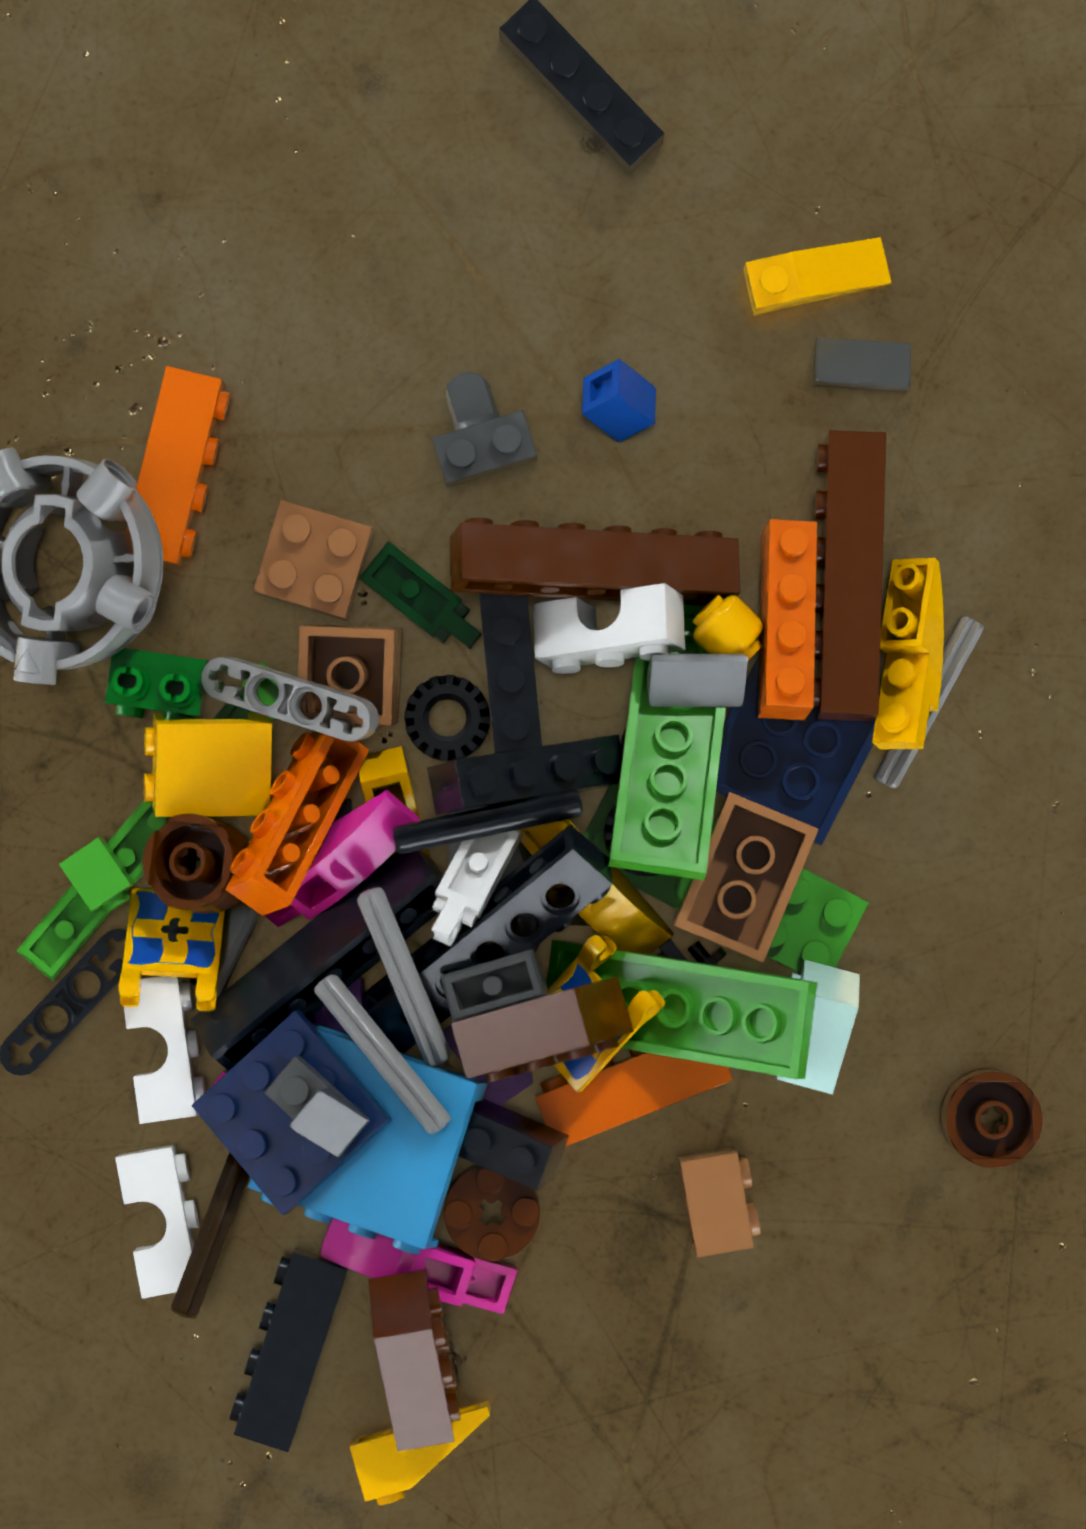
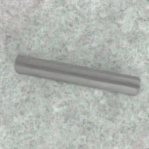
[875,616,984,788]
[357,887,451,1066]
[314,975,451,1134]

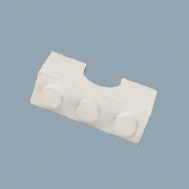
[533,583,685,674]
[123,976,206,1124]
[115,1144,199,1299]

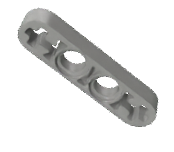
[201,656,379,741]

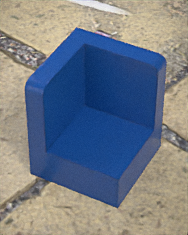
[582,358,656,441]

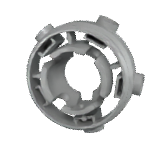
[0,447,164,685]

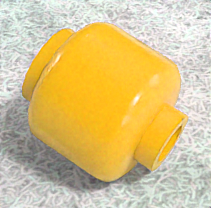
[692,594,763,660]

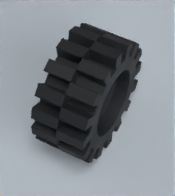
[404,675,490,761]

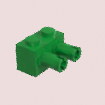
[105,648,209,719]

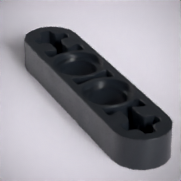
[0,929,127,1076]

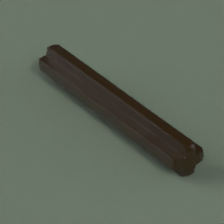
[171,1152,250,1319]

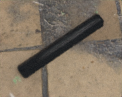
[393,789,583,854]

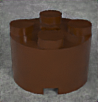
[142,814,249,914]
[941,1069,1042,1168]
[444,1164,540,1262]

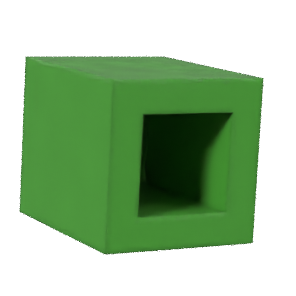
[59,837,136,914]

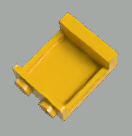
[143,712,272,817]

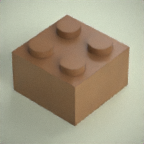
[253,500,374,621]
[298,624,402,725]
[677,1146,761,1258]

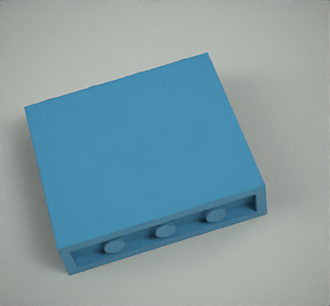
[248,1022,488,1254]

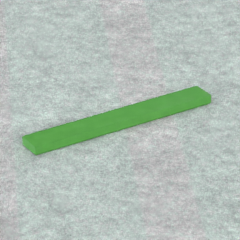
[16,661,279,981]

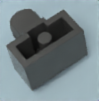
[432,372,537,488]

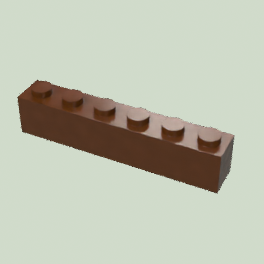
[814,430,886,722]
[450,517,741,606]

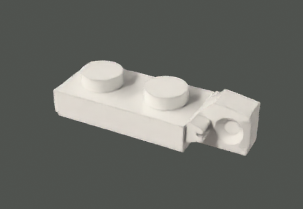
[432,830,522,947]

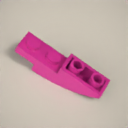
[264,790,420,927]
[319,1218,518,1314]

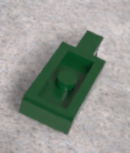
[359,541,482,649]

